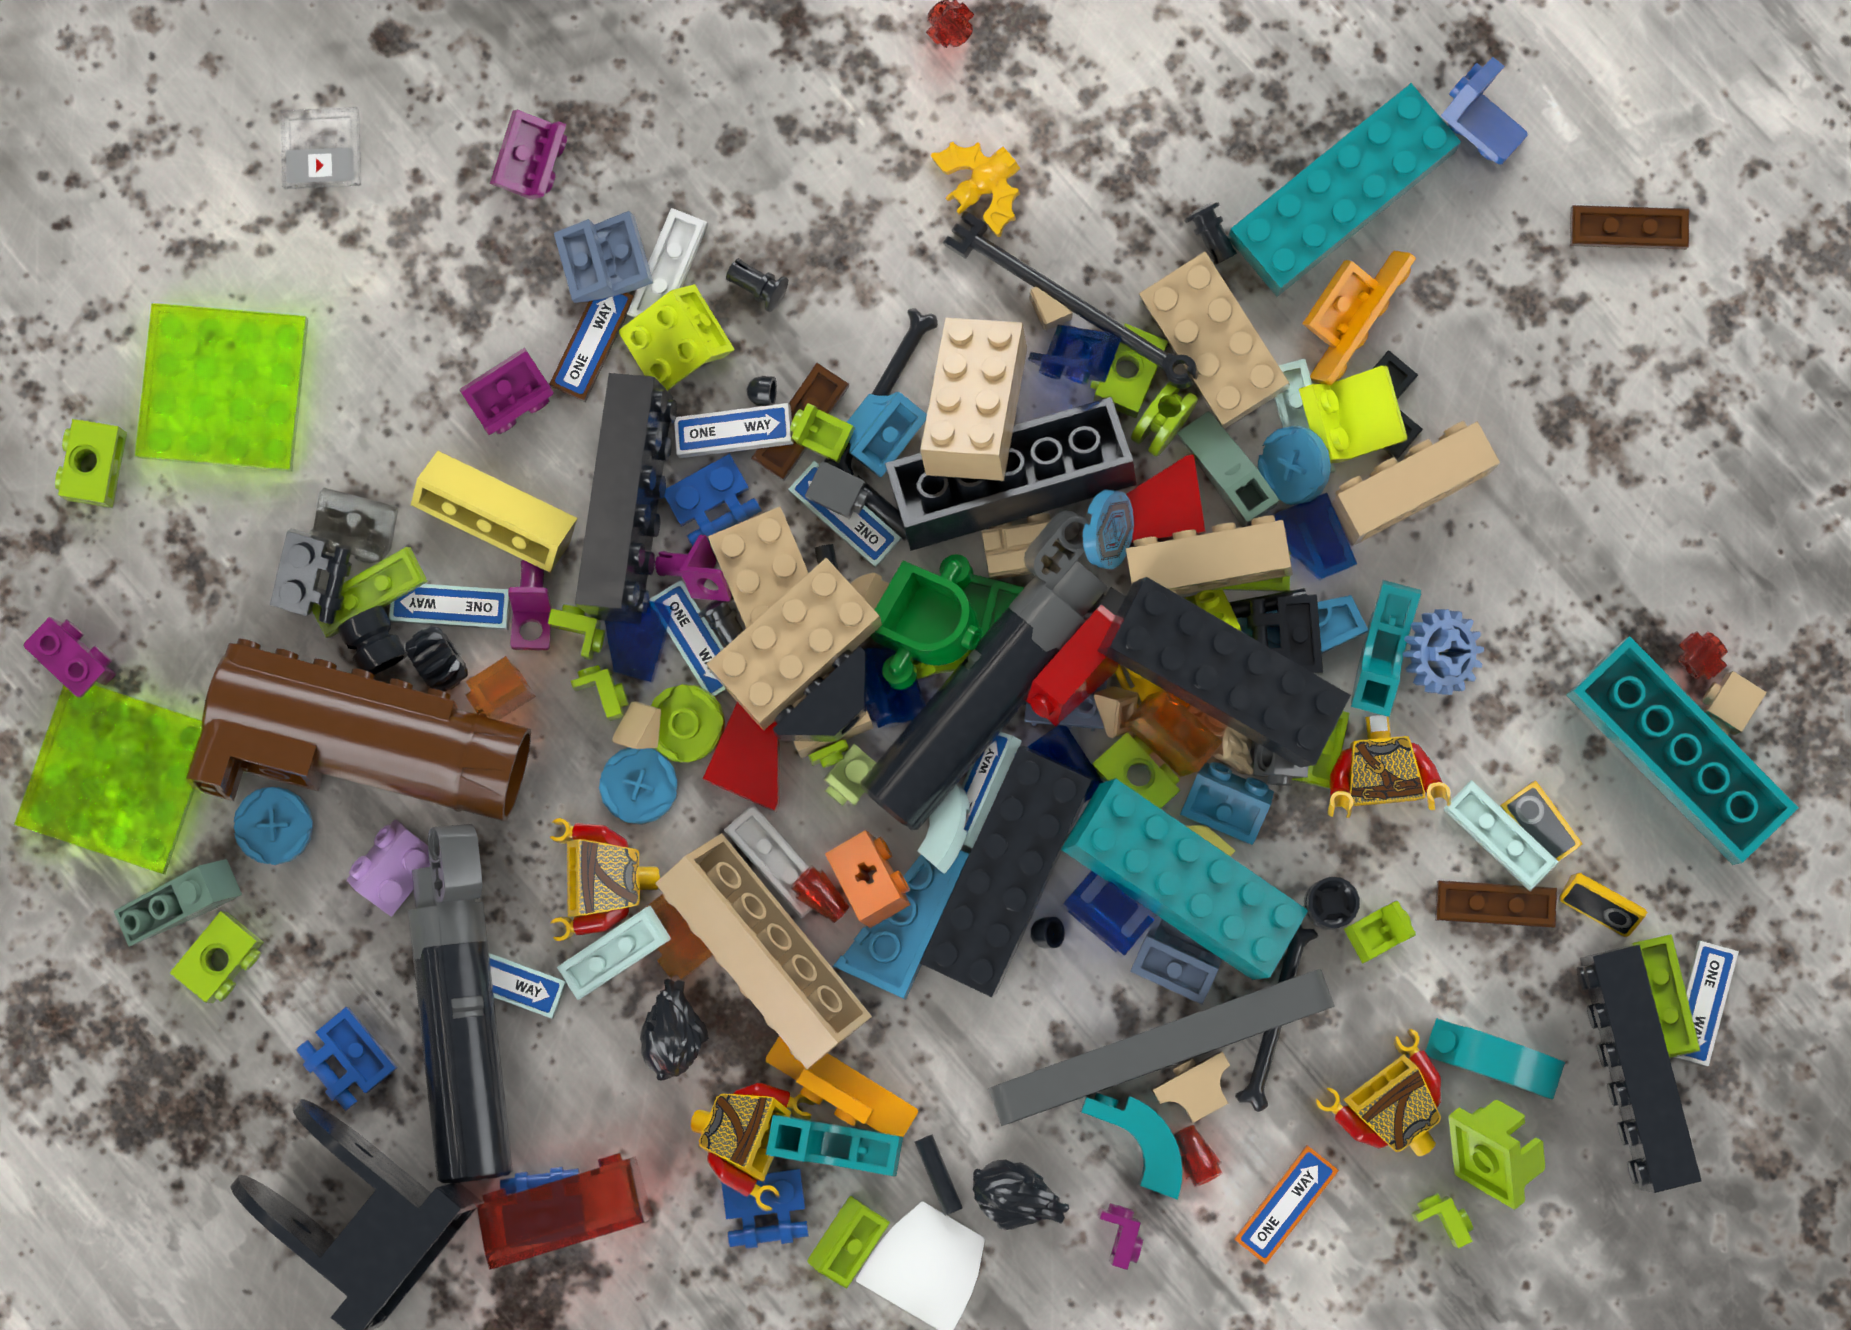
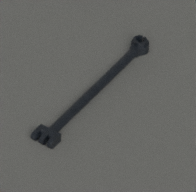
[943,211,1198,389]

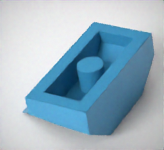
[847,392,927,477]

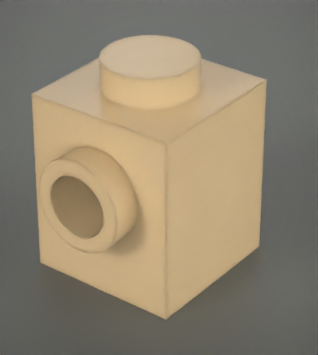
[1701,671,1767,735]

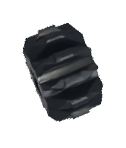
[405,625,468,692]

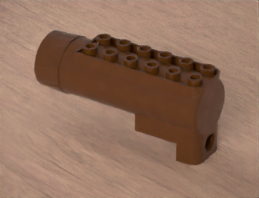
[185,638,531,822]

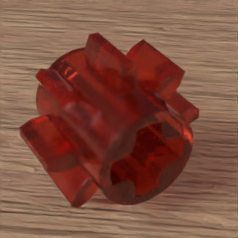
[926,0,974,48]
[1678,631,1728,679]

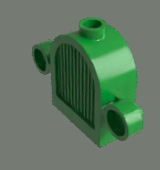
[870,554,982,690]

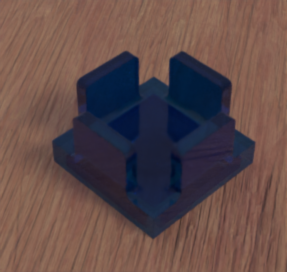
[1061,871,1154,958]

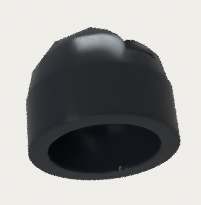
[746,376,777,406]
[1030,917,1065,949]

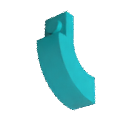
[1351,580,1421,717]
[1425,1018,1565,1100]
[1080,1092,1182,1200]
[766,1115,903,1176]

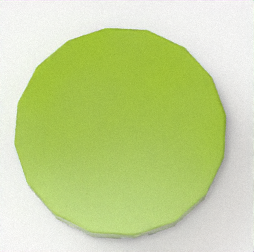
[651,684,725,763]

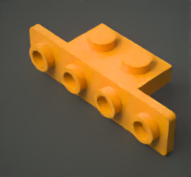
[1302,251,1416,386]
[766,1036,918,1137]

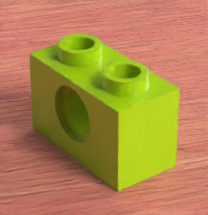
[1090,323,1168,418]
[55,419,127,508]
[1091,732,1181,809]
[170,911,264,1003]

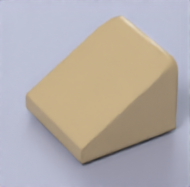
[1029,287,1073,331]
[1094,687,1138,738]
[612,701,661,749]

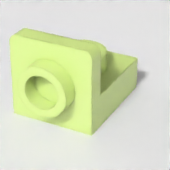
[823,744,876,806]

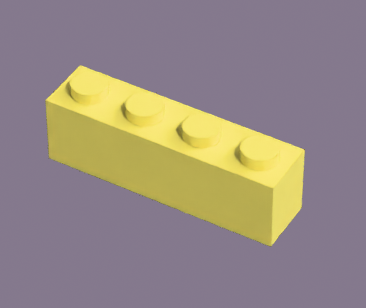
[411,451,577,573]

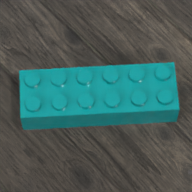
[1228,83,1461,297]
[1566,636,1799,865]
[1061,778,1308,980]

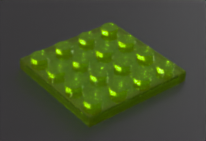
[135,303,309,472]
[14,685,202,874]

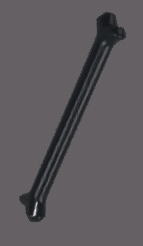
[824,308,938,476]
[1235,924,1318,1112]

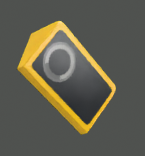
[1500,781,1583,861]
[1559,873,1648,937]

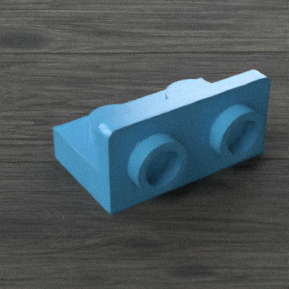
[1180,761,1274,845]

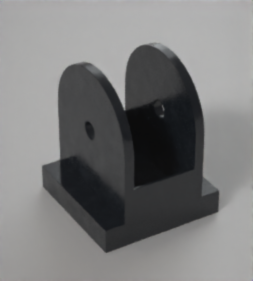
[230,1099,482,1330]

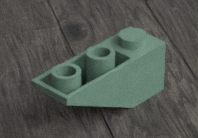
[1177,411,1279,527]
[114,859,242,947]

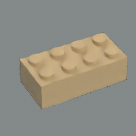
[1139,251,1290,429]
[920,318,1027,481]
[1330,421,1500,546]
[1126,515,1293,595]
[706,558,882,730]

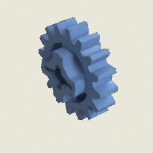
[1403,609,1484,695]

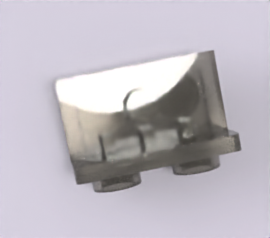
[309,488,399,563]

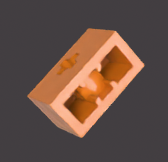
[825,830,911,928]

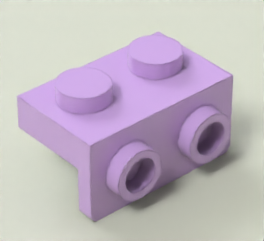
[347,819,430,917]

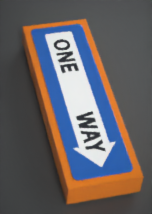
[1234,1145,1339,1265]

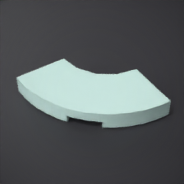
[917,783,970,874]

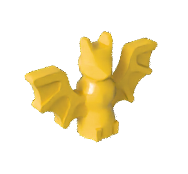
[931,142,1021,237]

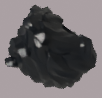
[640,978,709,1081]
[972,1159,1069,1230]

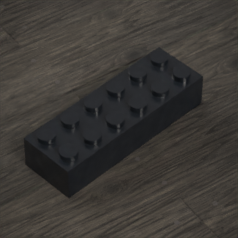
[575,373,677,624]
[885,397,1137,551]
[1097,577,1351,768]
[920,745,1095,997]
[1577,945,1702,1193]

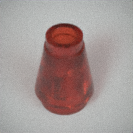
[791,865,850,923]
[1174,1125,1223,1187]

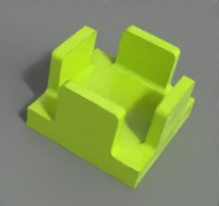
[1449,1100,1545,1210]

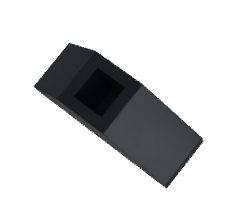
[772,646,867,742]

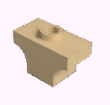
[1151,1051,1230,1123]

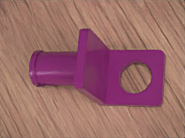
[655,535,732,601]
[508,560,552,651]

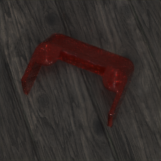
[476,1153,654,1270]

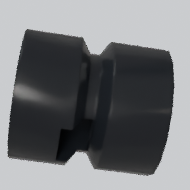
[337,606,407,675]
[1303,877,1360,930]

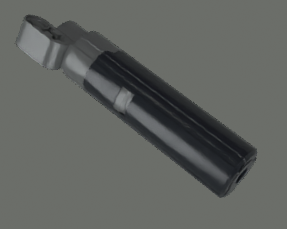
[861,510,1108,830]
[408,824,513,1184]

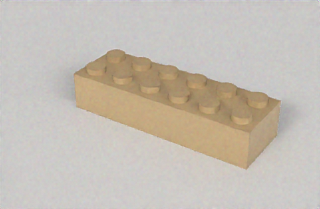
[708,506,874,759]
[655,833,872,1069]

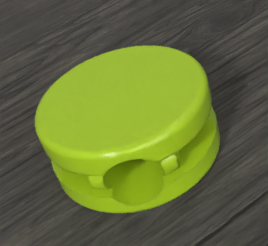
[1131,382,1198,457]

